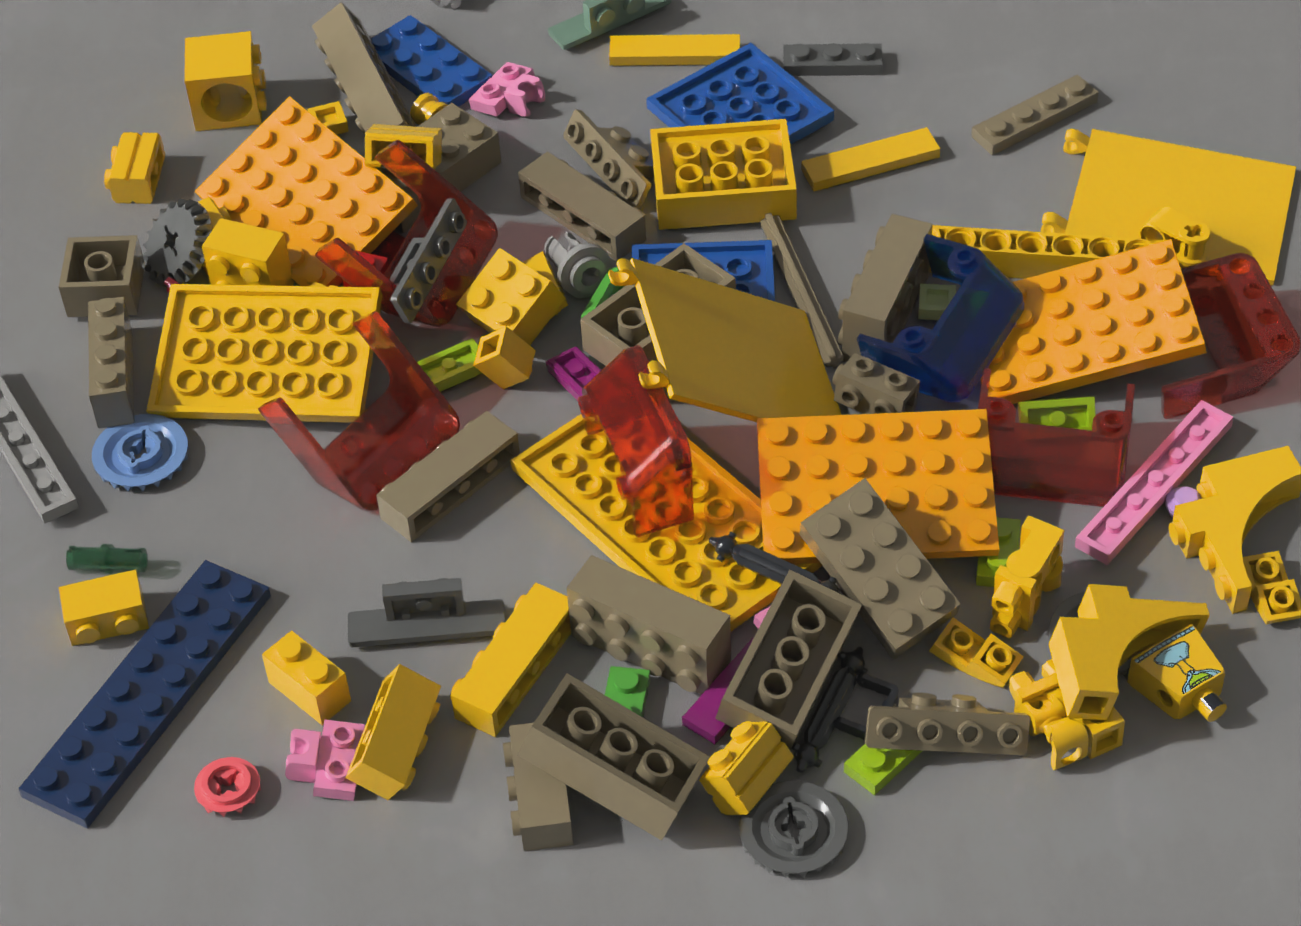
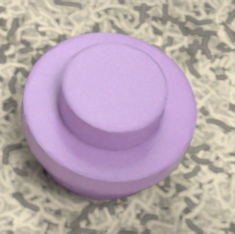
[1165,486,1202,518]

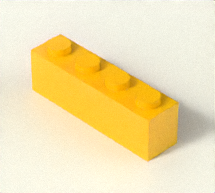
[450,582,571,737]

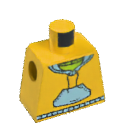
[1127,624,1227,722]

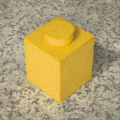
[473,326,536,389]

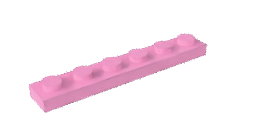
[1075,400,1234,565]

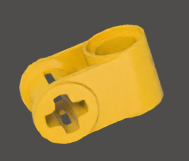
[1139,206,1211,268]

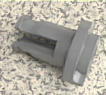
[544,231,612,298]

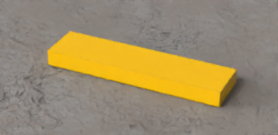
[609,34,740,66]
[801,127,940,192]

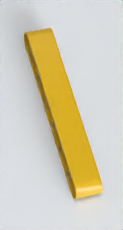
[930,225,1152,279]

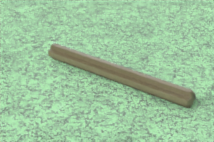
[760,213,844,368]

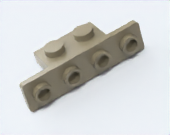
[563,110,654,210]
[865,692,1030,755]

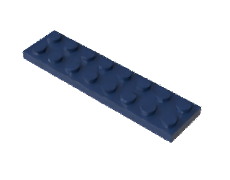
[18,560,271,829]

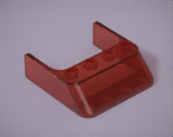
[315,140,498,327]
[1161,253,1301,419]
[258,311,460,512]

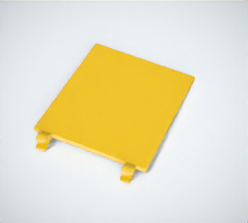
[1040,129,1296,286]
[608,258,842,422]

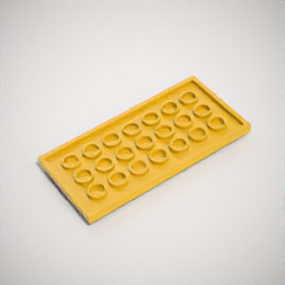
[511,385,823,631]

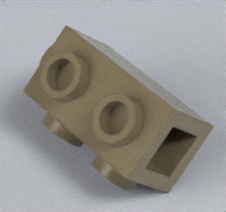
[832,353,920,414]

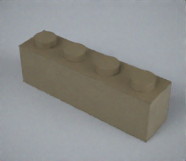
[518,151,646,261]
[88,296,135,428]
[377,411,520,543]

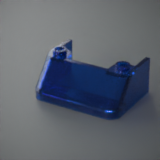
[857,234,1025,402]

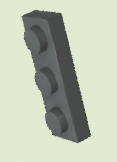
[783,43,882,76]

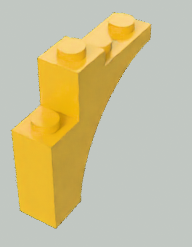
[1169,446,1301,614]
[1049,584,1210,720]

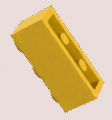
[345,664,441,800]

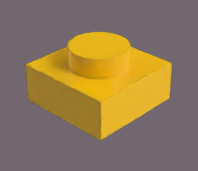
[307,101,349,135]

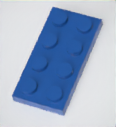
[370,15,493,107]

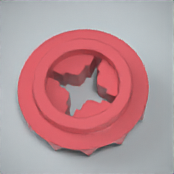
[194,757,261,817]

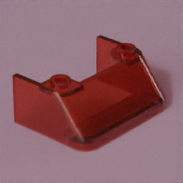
[578,345,694,538]
[978,368,1135,507]

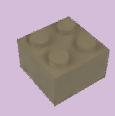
[58,235,145,317]

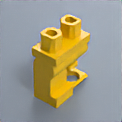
[990,515,1064,638]
[1009,659,1125,771]

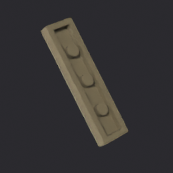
[971,74,1099,156]

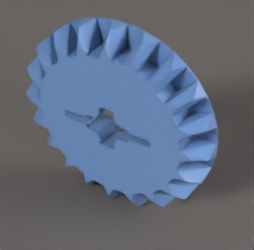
[92,414,189,492]

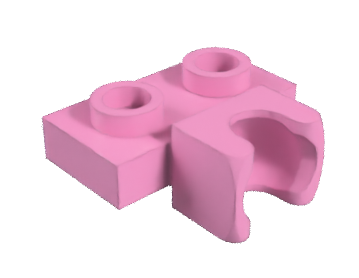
[469,62,545,117]
[285,720,365,801]

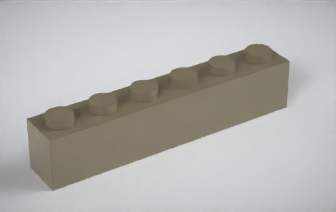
[312,2,416,134]

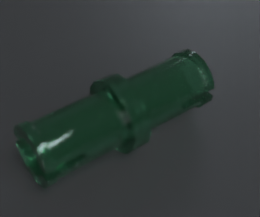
[66,544,148,574]

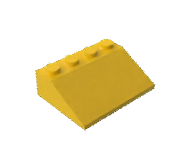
[650,119,797,230]

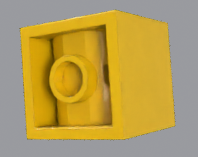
[185,31,267,131]

